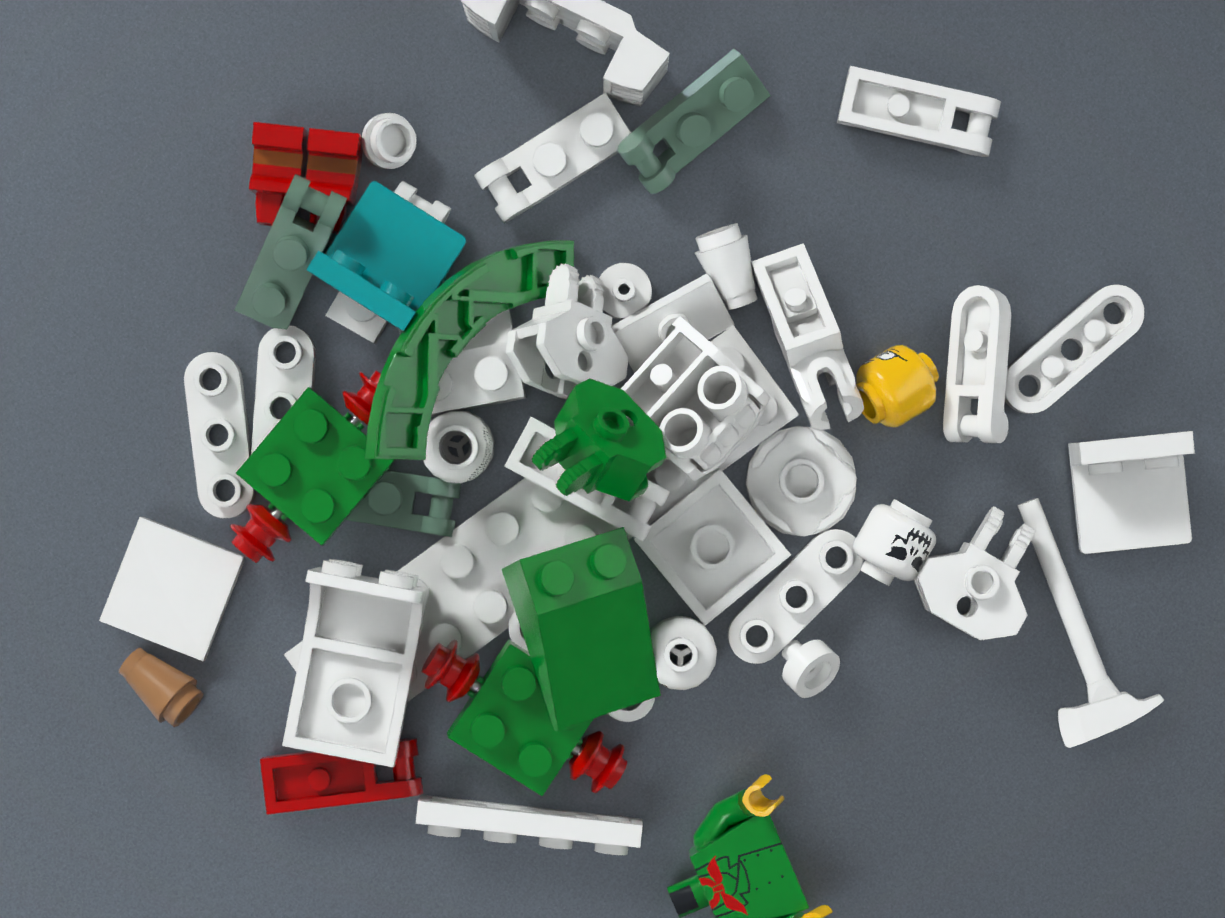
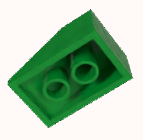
[501,527,661,731]

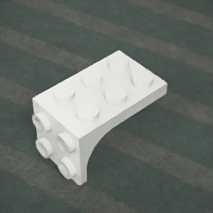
[282,559,429,767]

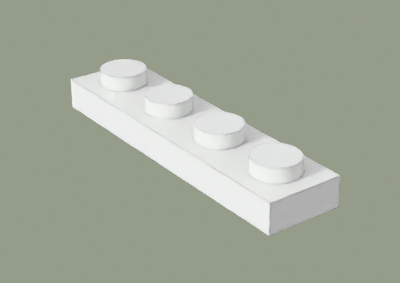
[415,795,643,855]

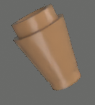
[119,647,204,727]

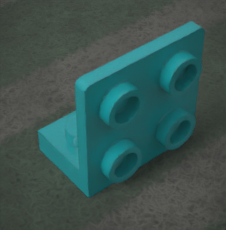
[306,181,467,331]

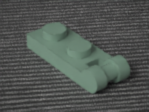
[617,49,771,194]
[234,174,347,330]
[346,470,462,537]

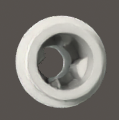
[695,223,758,310]

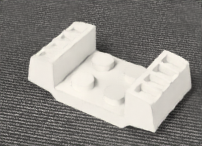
[461,0,670,106]

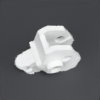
[506,263,629,400]
[914,506,1035,640]

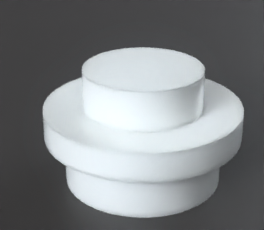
[361,113,417,169]

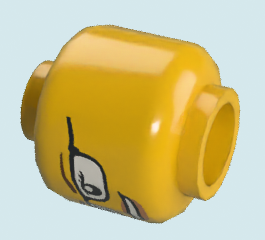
[856,345,939,427]

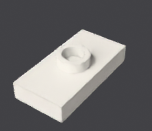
[611,274,735,373]

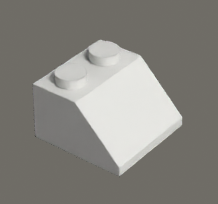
[399,309,527,417]

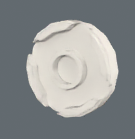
[745,426,857,536]

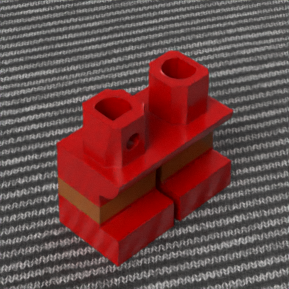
[249,122,363,234]

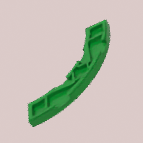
[365,240,574,460]

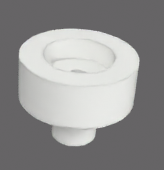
[599,263,652,320]
[782,640,840,698]

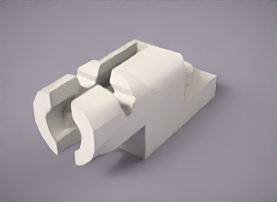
[751,243,864,431]

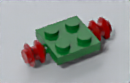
[230,370,396,563]
[421,639,627,796]

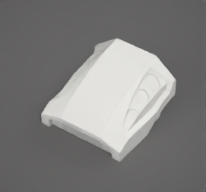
[621,316,770,481]

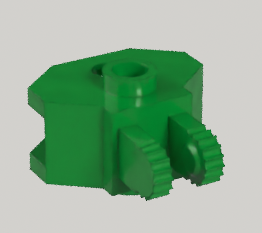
[531,378,666,502]

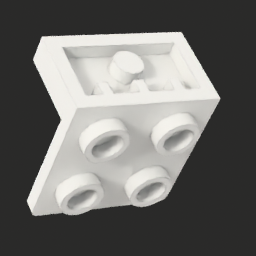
[1068,431,1195,554]

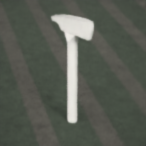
[1018,498,1164,748]

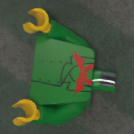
[667,774,832,918]

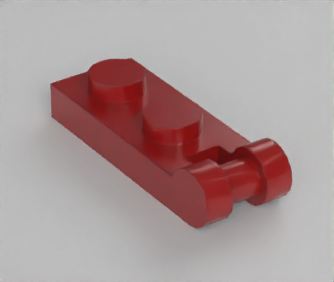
[260,738,424,815]

